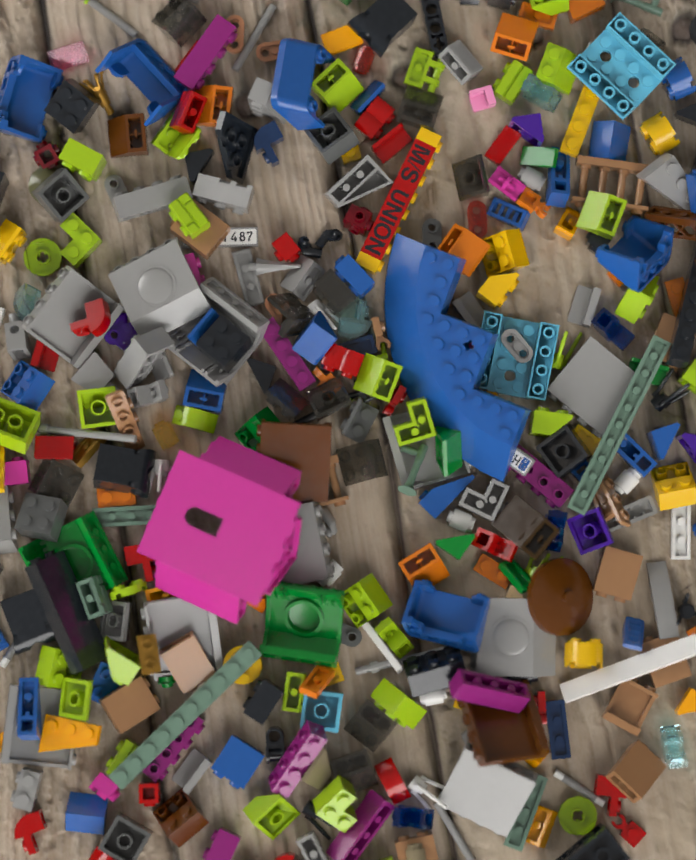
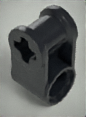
[266,726,286,764]

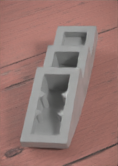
[606,495,658,532]
[646,561,679,639]

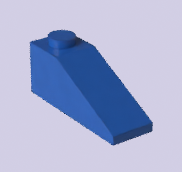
[546,146,570,208]
[617,433,658,478]
[418,475,475,519]
[17,677,42,740]

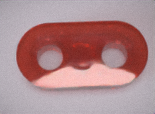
[467,200,488,238]

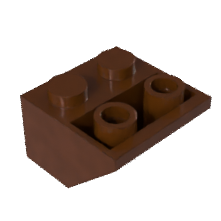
[107,113,149,158]
[152,788,209,848]

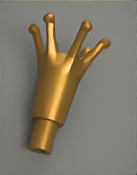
[79,71,115,116]

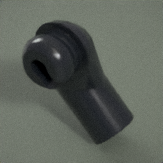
[315,229,343,249]
[298,236,322,259]

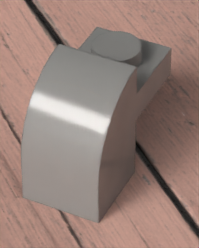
[127,379,169,409]

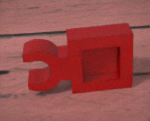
[382,385,407,416]
[533,690,547,724]
[611,813,647,848]

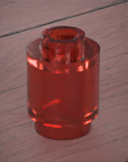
[352,45,376,75]

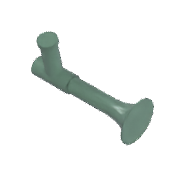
[610,0,663,17]
[398,444,428,496]

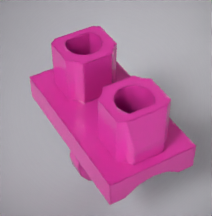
[487,166,526,202]

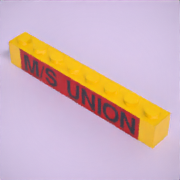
[356,126,443,275]

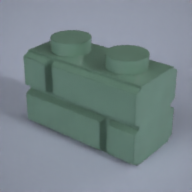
[75,575,114,620]

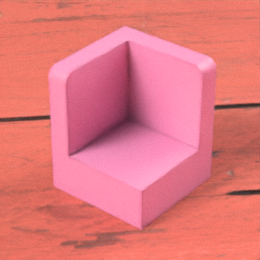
[468,85,496,112]

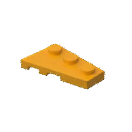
[38,714,102,752]

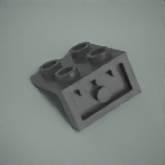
[340,398,379,445]

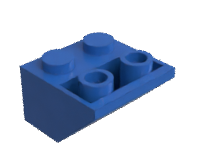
[0,360,55,411]
[182,369,227,414]

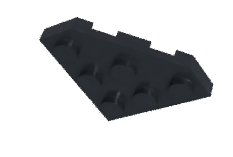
[215,111,259,184]

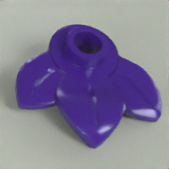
[104,313,138,351]

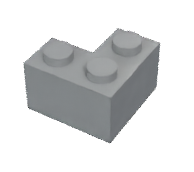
[457,478,510,522]

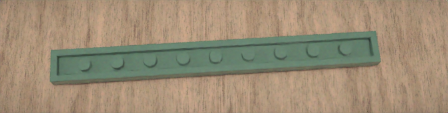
[567,335,671,516]
[109,640,263,790]

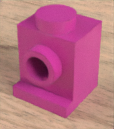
[88,772,121,802]

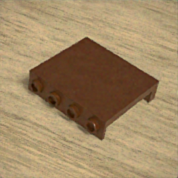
[256,419,332,502]
[457,679,550,767]

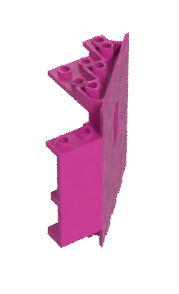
[136,436,302,624]

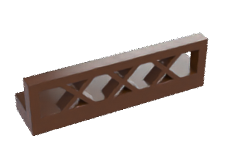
[644,205,696,241]

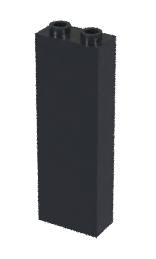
[24,549,107,674]

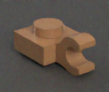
[371,317,391,352]

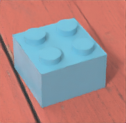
[300,690,343,733]

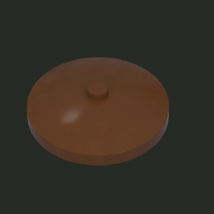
[527,558,593,636]

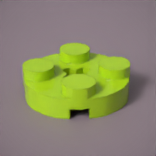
[23,238,63,277]
[109,579,148,601]
[558,796,597,835]

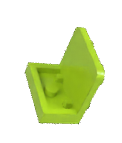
[150,112,201,160]

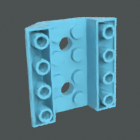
[567,12,676,120]
[479,311,560,401]

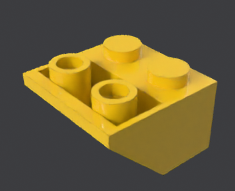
[0,219,27,265]
[482,228,530,278]
[476,273,520,310]
[650,462,696,511]

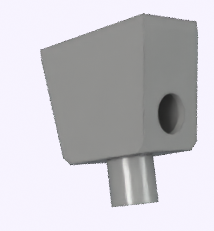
[4,313,32,361]
[71,351,119,391]

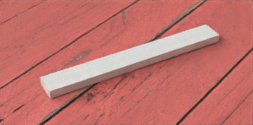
[559,633,696,703]

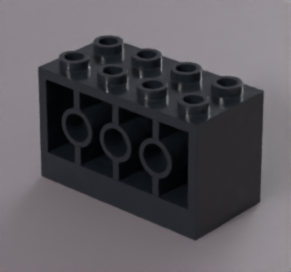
[555,823,631,860]

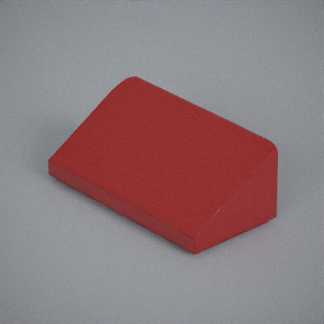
[484,125,522,166]

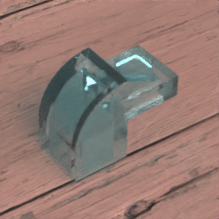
[520,73,563,113]
[13,283,42,321]
[337,300,372,339]
[660,724,688,769]

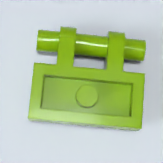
[404,47,445,94]

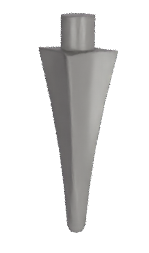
[248,258,301,275]

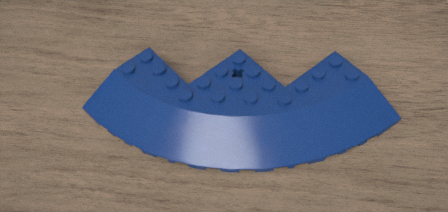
[384,233,531,482]

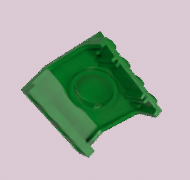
[18,511,129,590]
[259,581,345,668]

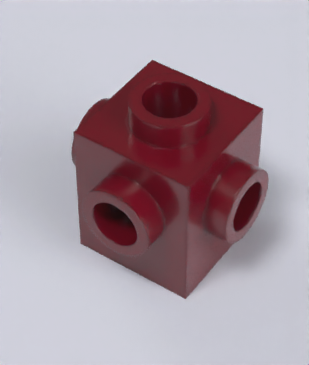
[33,140,61,170]
[343,204,374,236]

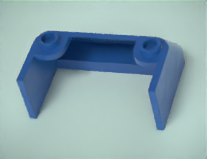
[95,38,189,126]
[270,38,336,130]

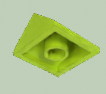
[59,677,93,721]

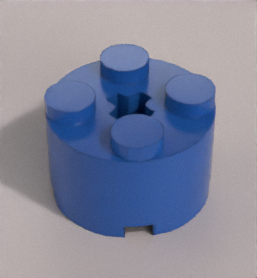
[661,57,696,101]

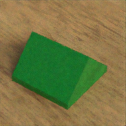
[434,426,463,477]
[434,534,475,560]

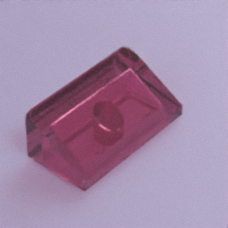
[47,41,90,70]

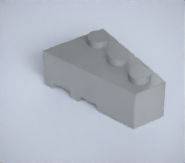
[248,77,287,125]
[636,152,690,210]
[324,154,394,208]
[192,173,255,215]
[113,326,176,389]
[0,485,18,554]

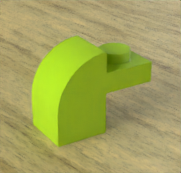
[172,405,219,434]
[374,616,414,659]

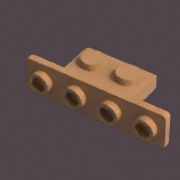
[105,389,145,450]
[593,470,631,527]

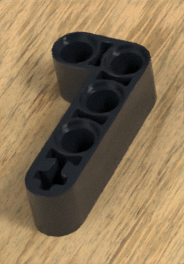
[420,0,448,57]

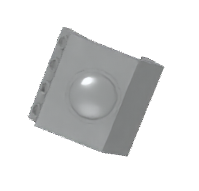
[108,237,212,335]
[168,276,270,387]
[470,597,556,677]

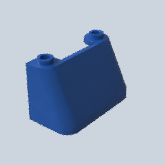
[0,54,63,143]
[596,215,675,292]
[401,579,490,653]

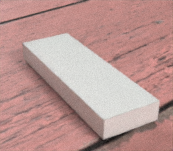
[670,505,691,560]
[362,622,404,674]

